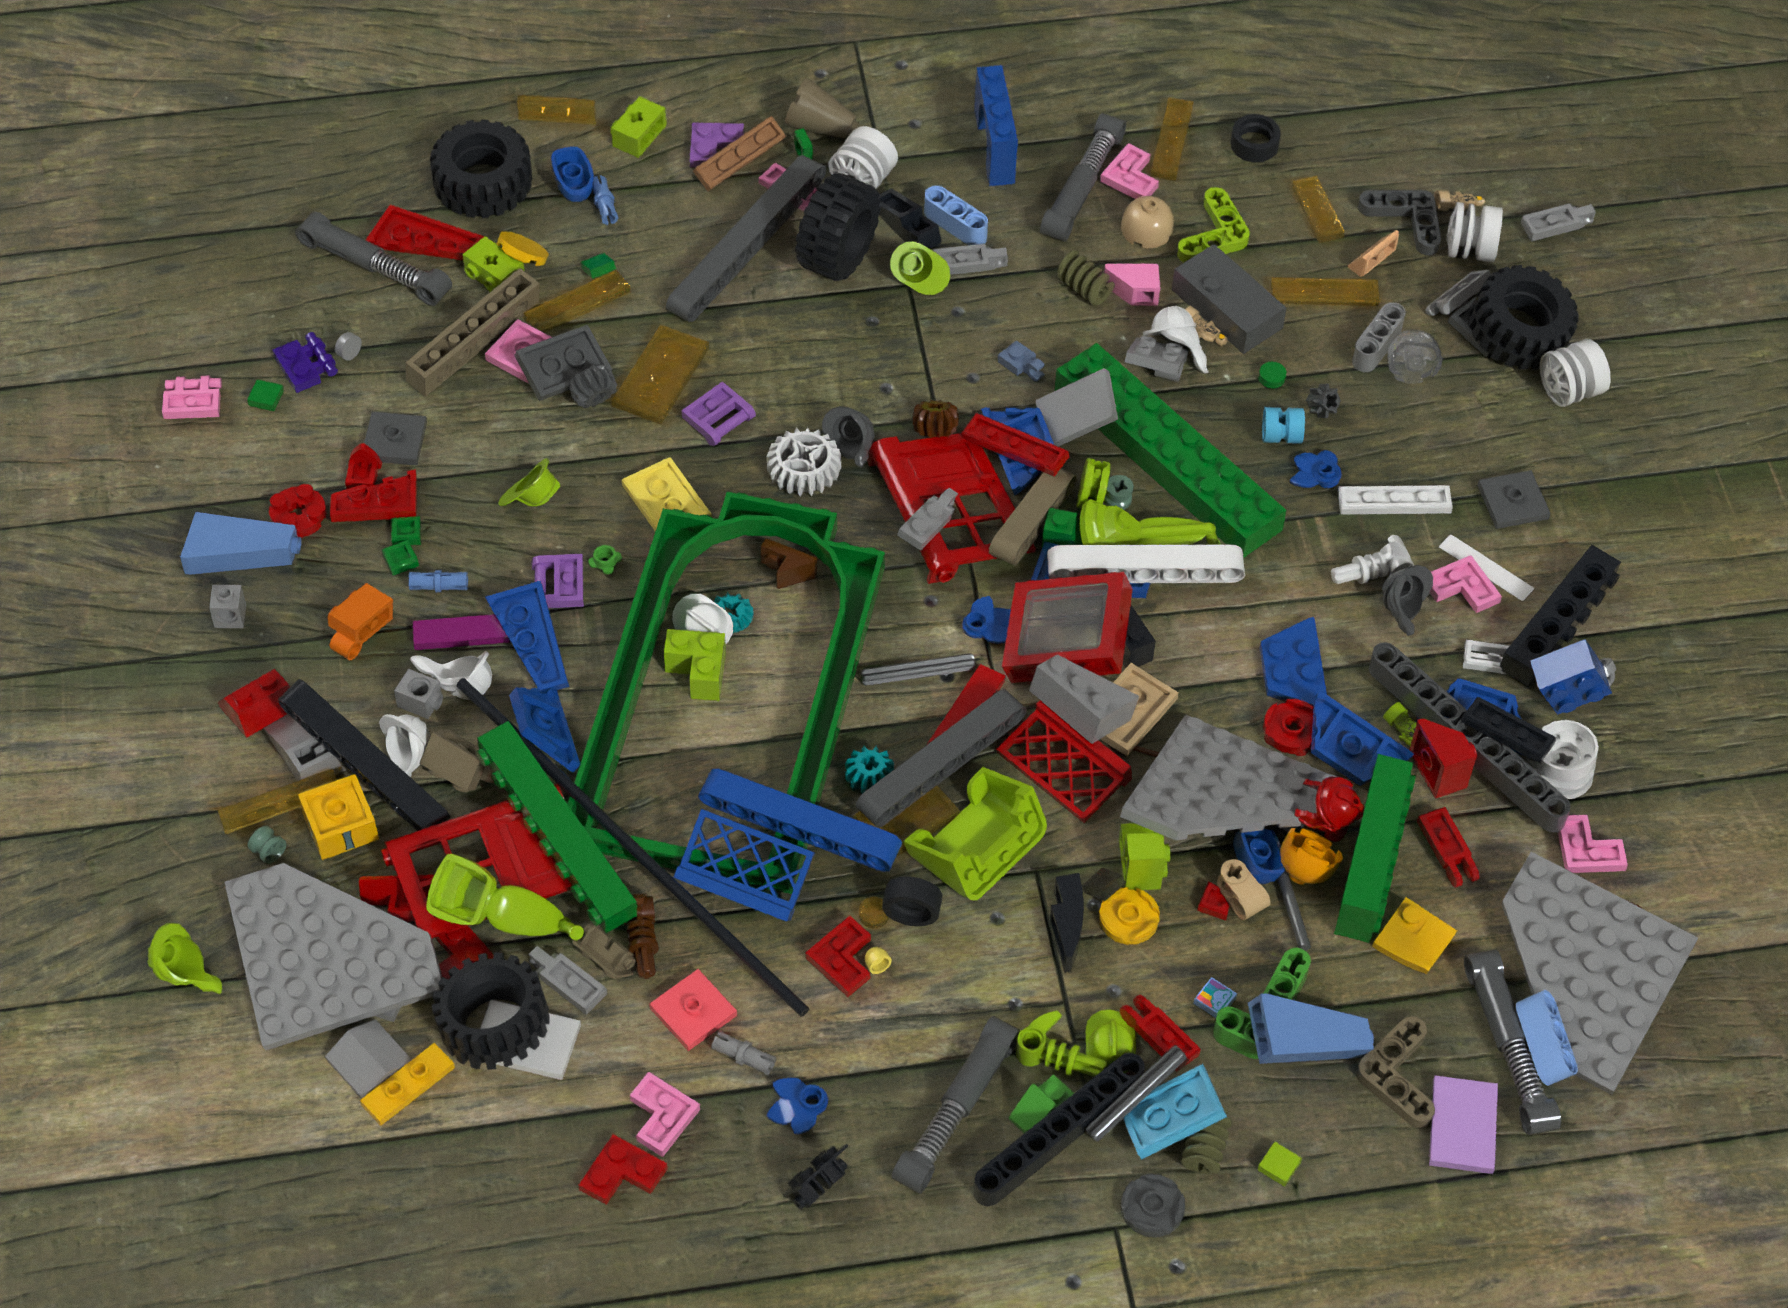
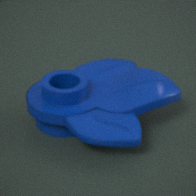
[1290,450,1342,488]
[962,596,1011,644]
[767,1078,828,1135]

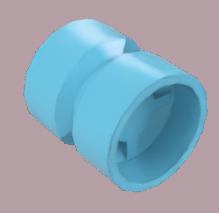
[1262,407,1305,444]

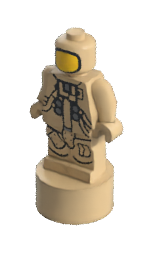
[1434,190,1485,211]
[1185,306,1227,346]

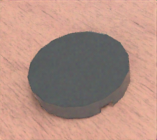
[1121,1174,1185,1237]

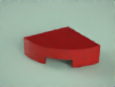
[1197,881,1229,921]

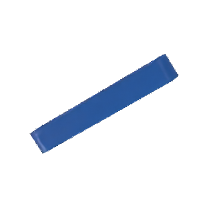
[698,769,902,871]

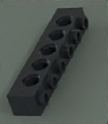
[1499,545,1621,687]

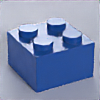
[1530,639,1612,715]

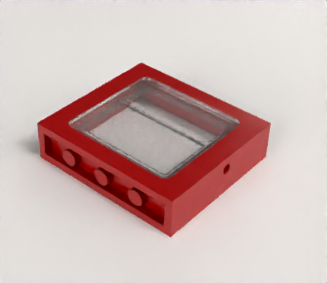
[1002,572,1133,683]

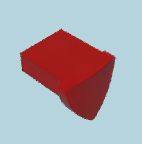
[345,443,382,489]

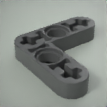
[1358,190,1441,255]

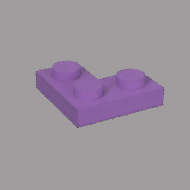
[690,123,744,168]

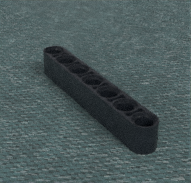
[277,679,451,831]
[973,1053,1145,1206]

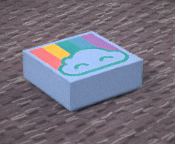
[1193,977,1237,1018]

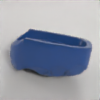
[551,146,594,202]
[1233,829,1285,884]

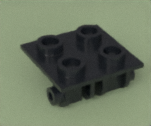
[783,1144,849,1210]

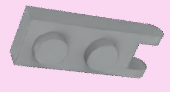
[1426,270,1491,316]

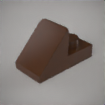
[761,538,817,589]

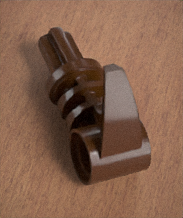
[624,893,659,979]

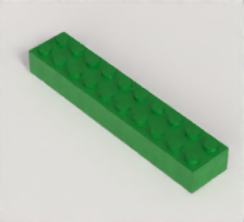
[1054,343,1287,558]

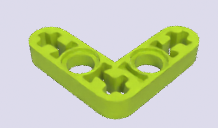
[1177,187,1250,263]

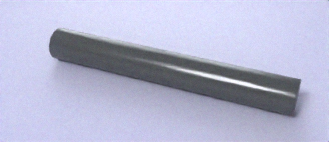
[1277,870,1311,951]

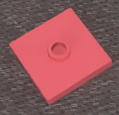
[649,969,737,1051]

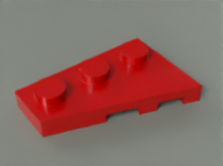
[330,469,417,522]

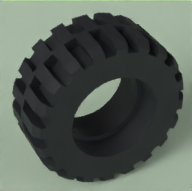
[430,119,533,219]
[795,173,881,281]
[1469,265,1579,370]

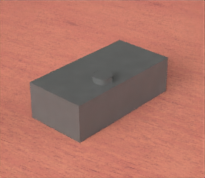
[1172,244,1287,354]

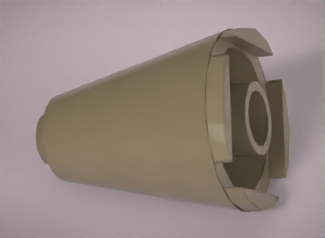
[785,78,859,139]

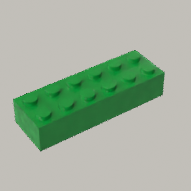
[1334,754,1416,943]

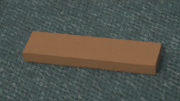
[693,116,787,192]

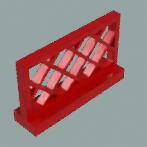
[996,700,1132,823]

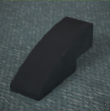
[879,188,942,249]
[1050,873,1084,973]

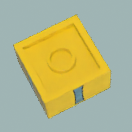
[298,774,379,860]

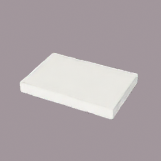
[480,1000,581,1080]

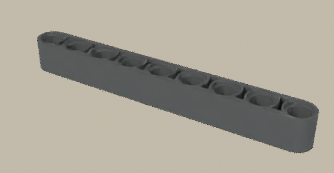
[666,155,826,322]
[1369,642,1571,833]

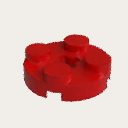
[269,484,327,538]
[1263,699,1313,756]

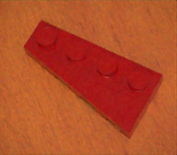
[366,205,484,260]

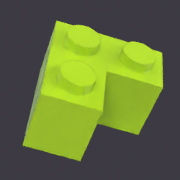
[664,629,726,701]
[1119,823,1170,890]

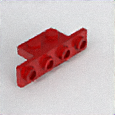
[359,875,436,923]

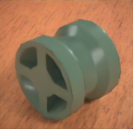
[1104,475,1134,510]
[247,826,287,864]

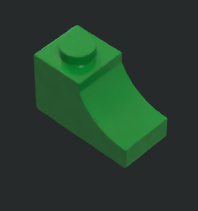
[1042,508,1083,548]

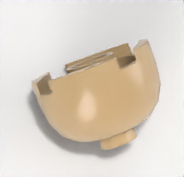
[1121,196,1174,249]

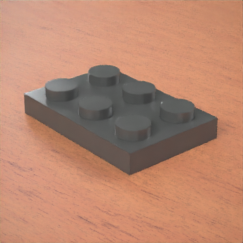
[514,325,612,401]

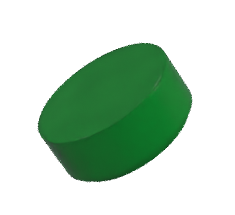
[1258,362,1287,389]

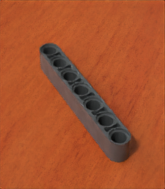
[856,689,1027,828]

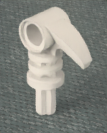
[1331,535,1414,584]

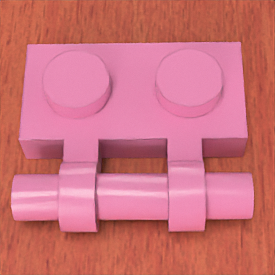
[162,375,222,419]

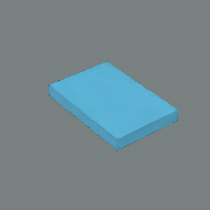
[1123,1064,1227,1160]

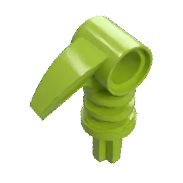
[1016,1010,1107,1077]

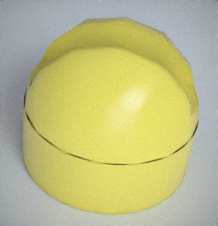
[865,947,892,974]

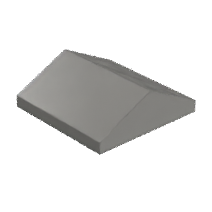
[325,1019,412,1099]

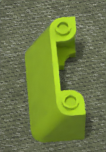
[903,767,1047,901]

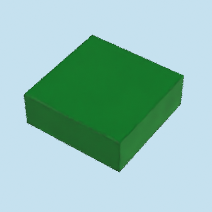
[794,128,813,160]
[580,253,616,279]
[247,379,284,411]
[391,516,421,545]
[382,540,419,576]

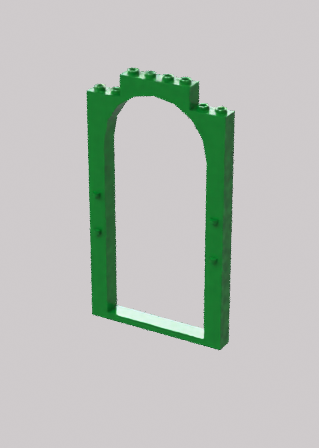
[567,492,885,894]

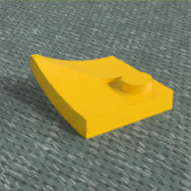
[1372,897,1457,974]

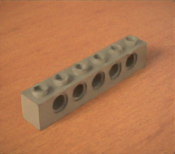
[405,268,540,397]

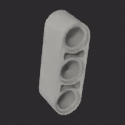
[1352,302,1406,372]

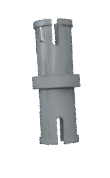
[711,1031,776,1075]

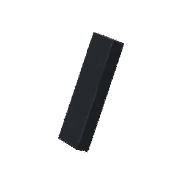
[1462,697,1556,764]

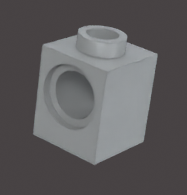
[209,585,246,628]
[394,669,443,719]

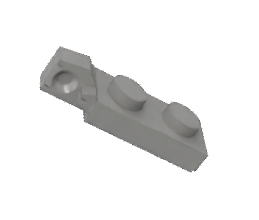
[1521,203,1596,242]
[933,244,1008,275]
[897,488,958,550]
[529,946,607,1015]

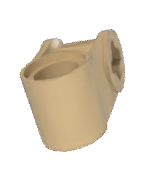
[1216,859,1271,921]

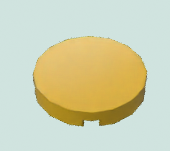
[496,231,549,266]
[1099,887,1160,945]

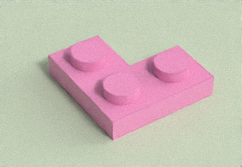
[1100,143,1159,199]
[1429,555,1502,613]
[1558,815,1628,873]
[630,1072,700,1157]

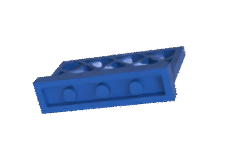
[673,809,815,922]

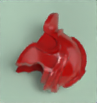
[1294,776,1364,842]

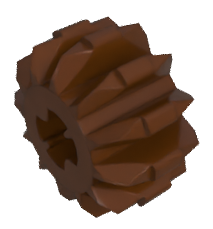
[912,400,959,438]

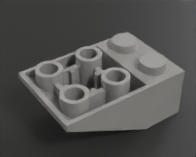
[263,714,348,791]

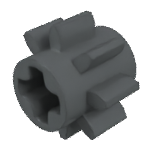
[1306,384,1341,418]

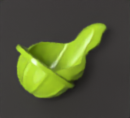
[147,923,222,994]

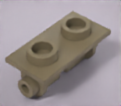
[572,923,636,979]

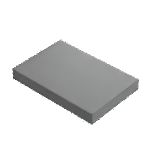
[1035,368,1118,446]

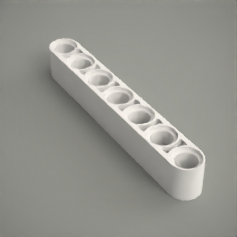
[1047,545,1245,583]

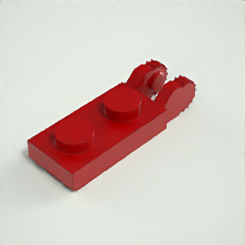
[1417,807,1480,888]
[1119,995,1201,1072]

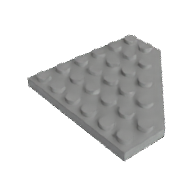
[1120,714,1337,841]
[1502,851,1698,1095]
[225,863,442,1051]

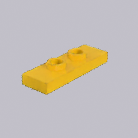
[360,1042,455,1126]

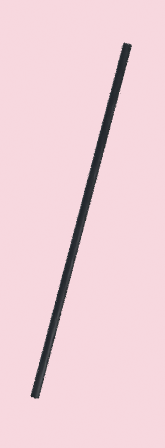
[456,678,809,1017]

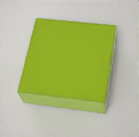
[1258,1142,1302,1187]

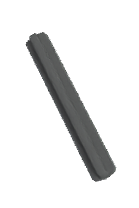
[861,653,975,686]
[1085,1046,1187,1141]

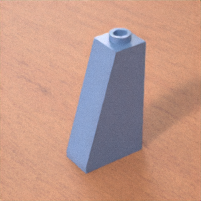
[180,512,301,575]
[1248,994,1374,1064]

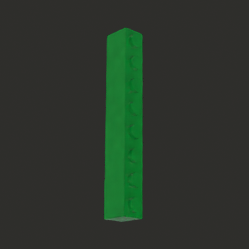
[476,721,637,933]

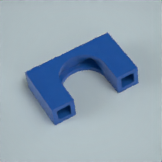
[974,65,1018,186]

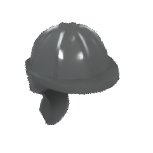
[822,406,875,467]
[1382,565,1433,636]

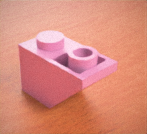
[1104,263,1160,306]

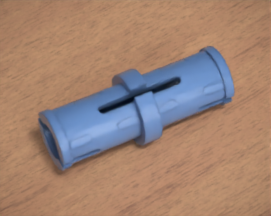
[592,175,618,225]
[409,570,468,592]

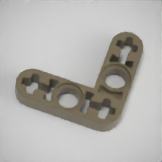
[1356,1016,1435,1128]

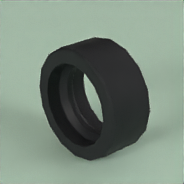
[1230,114,1281,163]
[882,876,942,927]

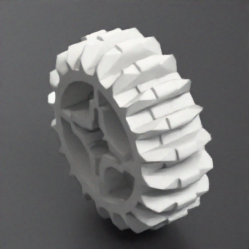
[767,427,841,496]

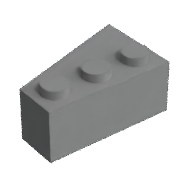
[1029,655,1139,744]

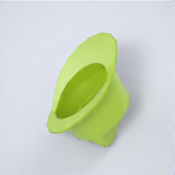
[890,241,950,295]
[498,458,560,506]
[1085,1009,1136,1073]

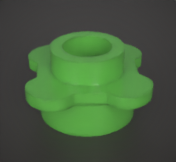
[588,545,622,574]

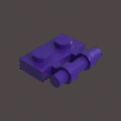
[273,332,338,393]

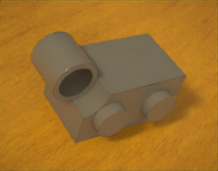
[419,729,495,792]

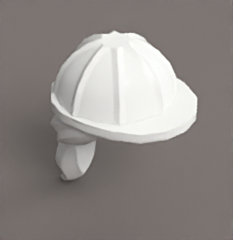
[1143,306,1209,374]
[410,651,492,700]
[379,714,430,777]

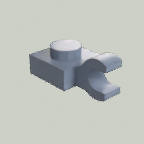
[998,340,1045,382]

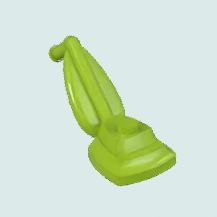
[1080,499,1221,545]
[427,854,584,940]

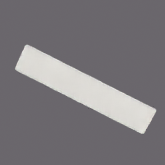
[1439,534,1534,601]

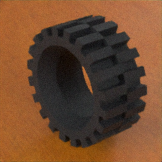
[432,953,550,1070]

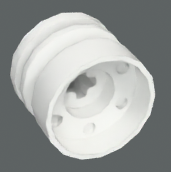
[829,126,898,189]
[1447,202,1503,262]
[1540,339,1611,407]
[1532,720,1599,799]

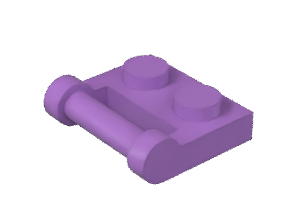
[682,382,756,446]
[532,554,584,608]

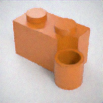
[328,583,393,661]

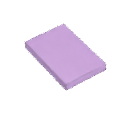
[1429,1076,1498,1174]

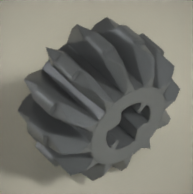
[569,364,617,408]

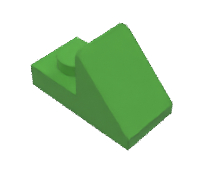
[1009,1074,1074,1133]

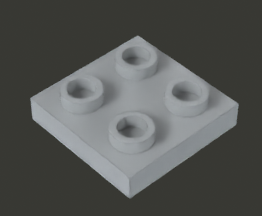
[1125,336,1188,382]

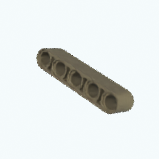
[989,468,1077,566]

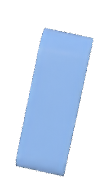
[924,185,988,245]
[1516,990,1578,1086]

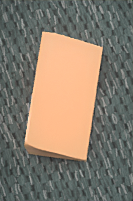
[1348,230,1399,277]

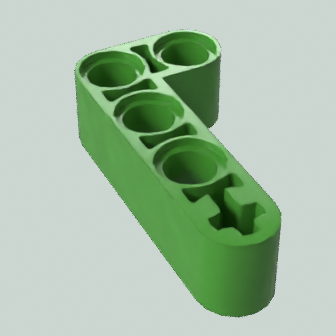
[1213,948,1311,1059]

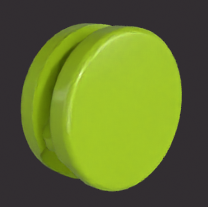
[1076,458,1110,509]

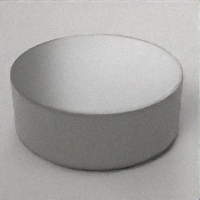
[335,332,362,361]

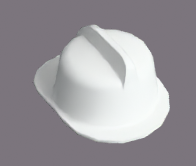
[672,594,733,644]

